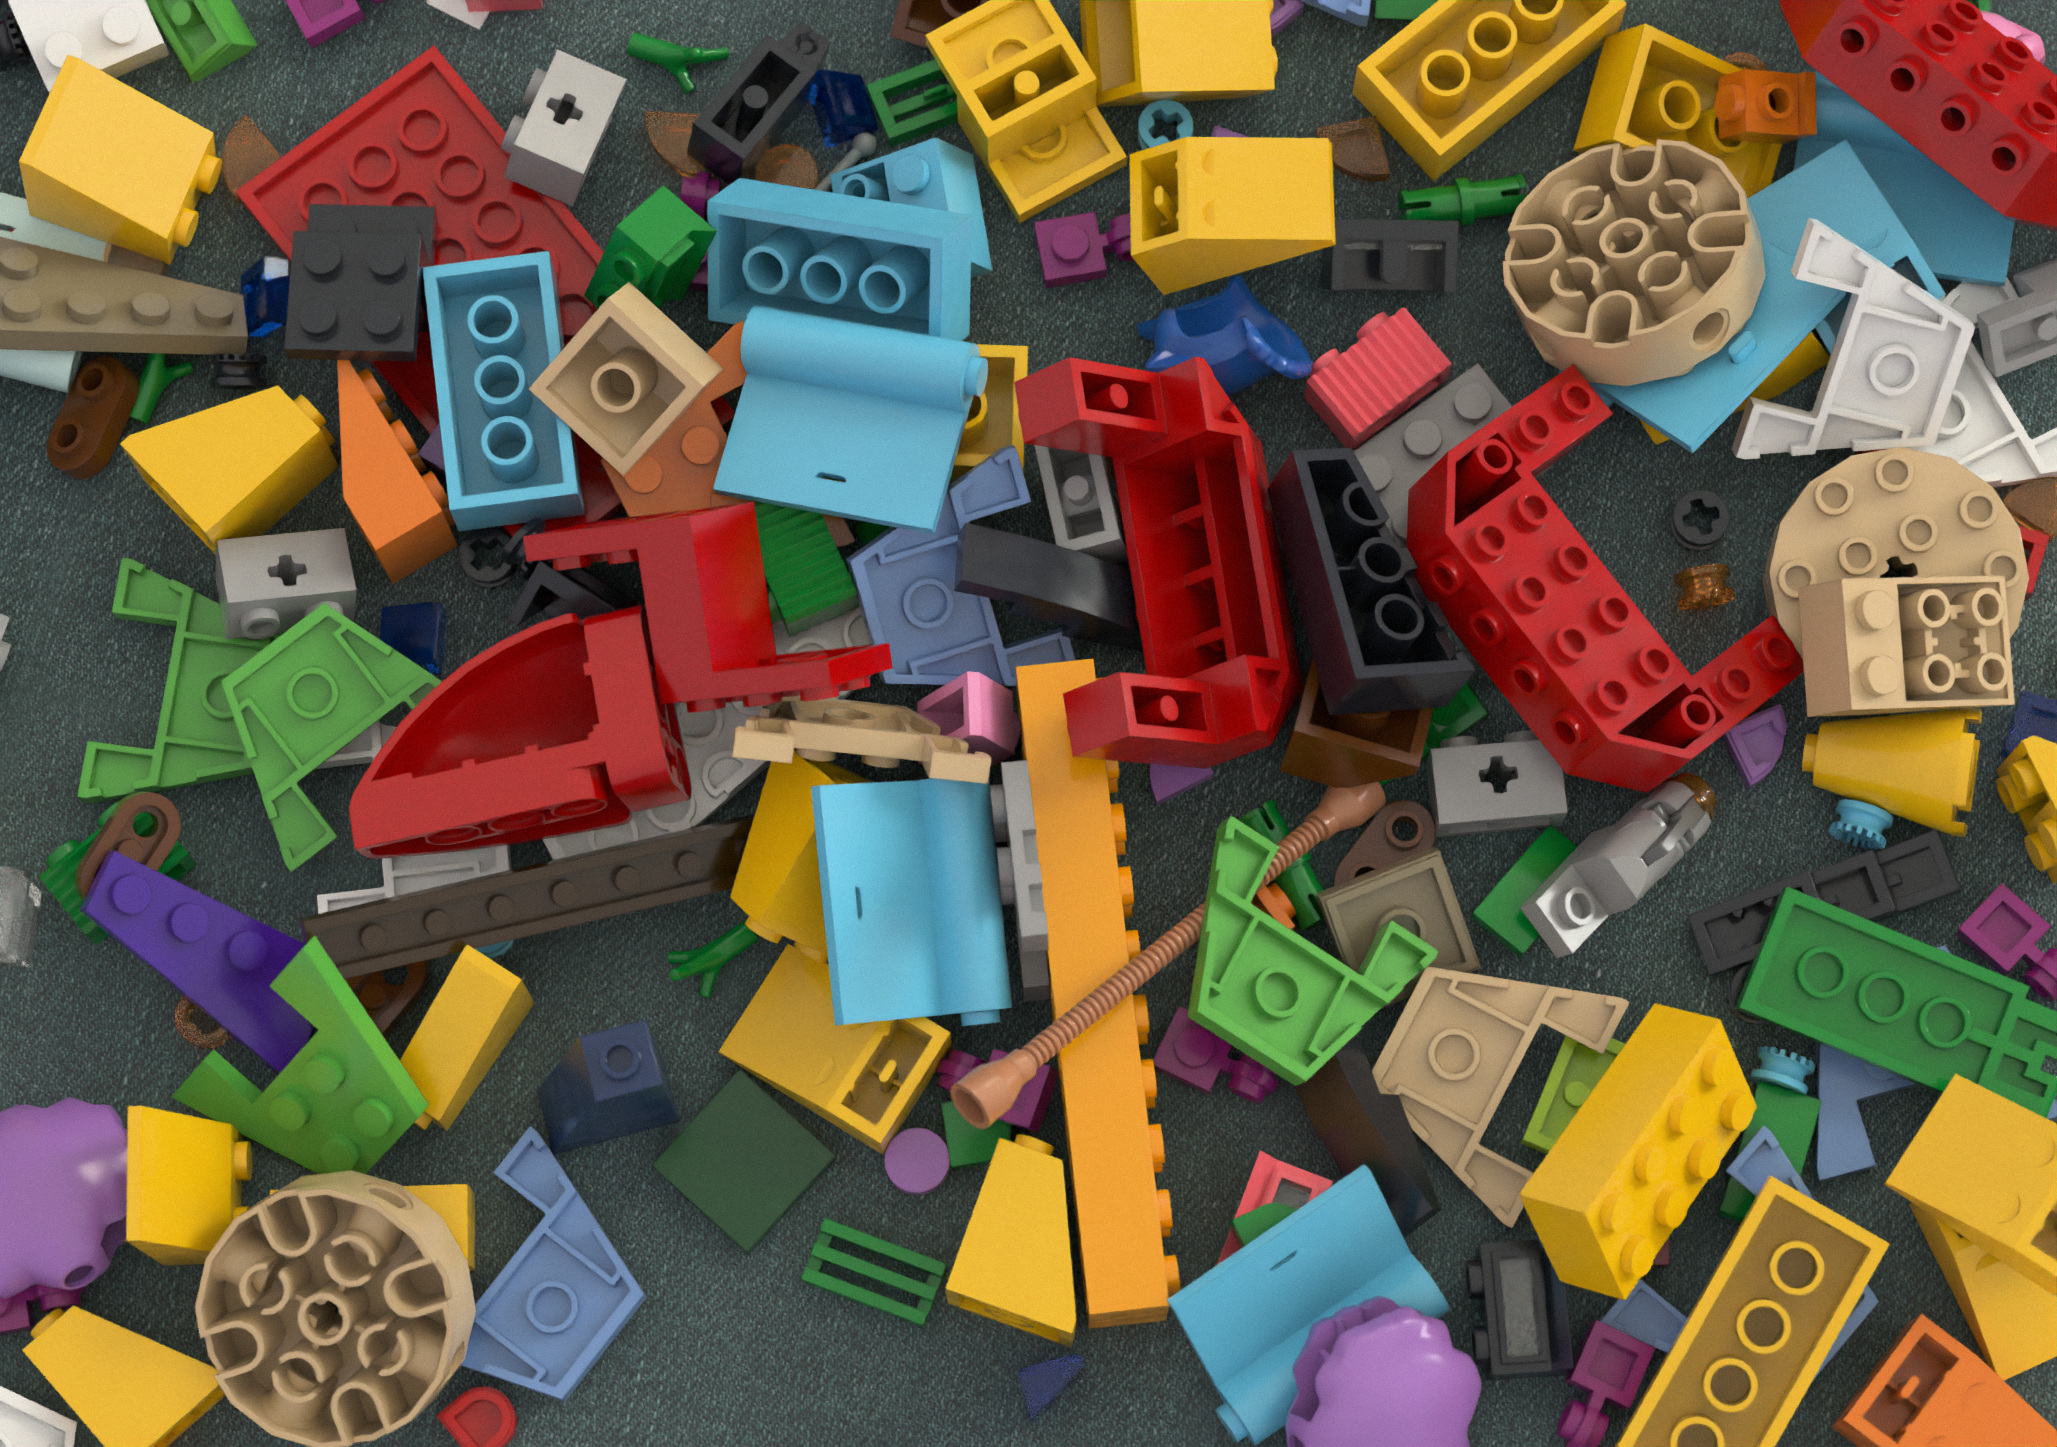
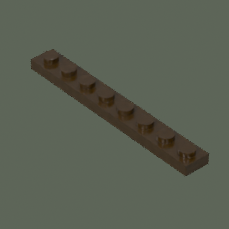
[299,814,755,979]

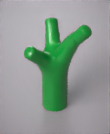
[627,32,729,94]
[129,353,194,425]
[667,920,758,998]

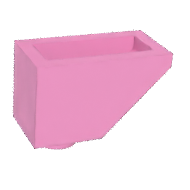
[917,671,1020,768]

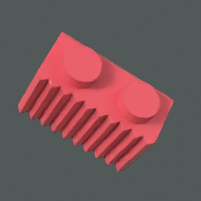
[1304,307,1452,451]

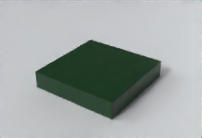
[652,1070,836,1255]

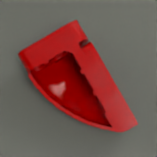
[349,605,692,859]

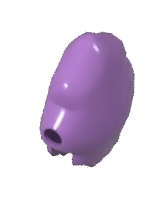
[0,1097,128,1299]
[1285,1296,1482,1447]

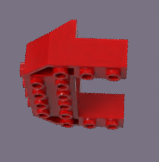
[1779,0,2057,232]
[1014,357,1303,769]
[1406,364,1804,793]

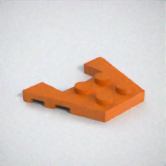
[600,321,855,547]

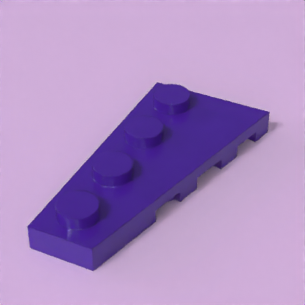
[80,851,314,1075]

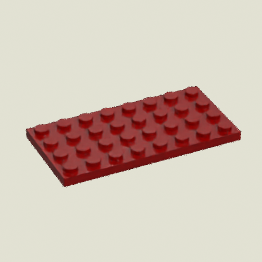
[235,46,735,563]

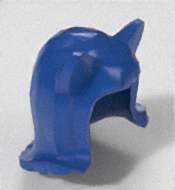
[1137,274,1312,397]

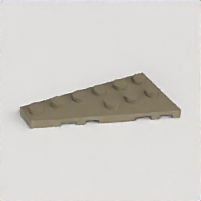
[0,237,248,355]

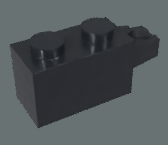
[687,22,831,185]

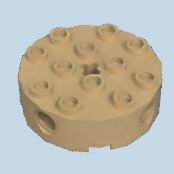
[1503,139,1766,386]
[1762,447,2029,673]
[195,1170,476,1447]

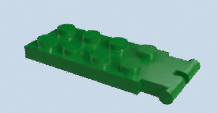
[1735,887,2057,1119]

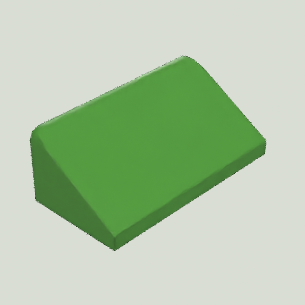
[146,0,257,82]

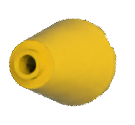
[1802,708,1982,837]

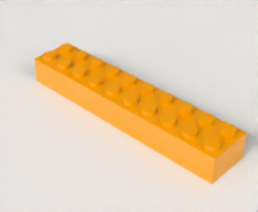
[1016,659,1180,1329]

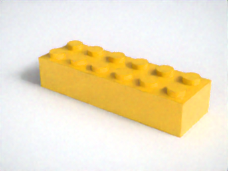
[1614,1176,1890,1447]

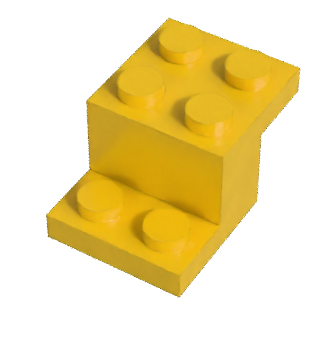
[925,0,1127,223]

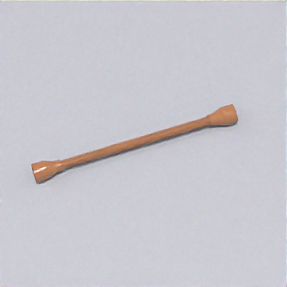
[950,782,1386,1129]

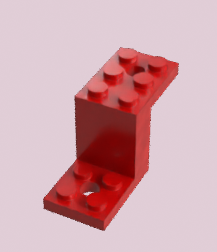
[523,502,893,713]

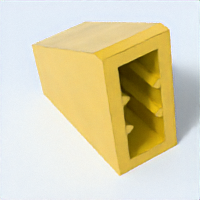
[400,944,535,1131]
[22,1306,226,1447]

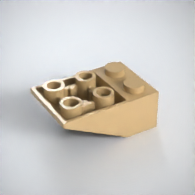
[1798,576,2015,717]

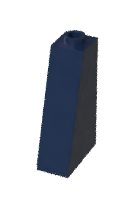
[537,1020,679,1155]

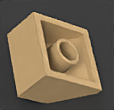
[529,282,724,476]

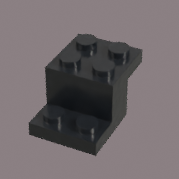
[284,204,437,362]

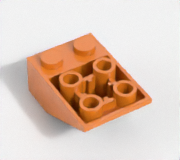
[337,360,458,584]
[1831,1314,2057,1447]

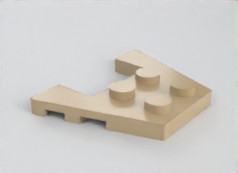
[731,695,991,784]
[1372,967,1630,1228]

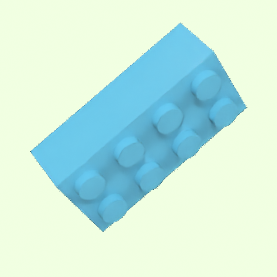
[707,178,972,341]
[422,251,585,531]

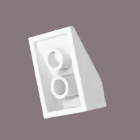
[8,0,170,94]

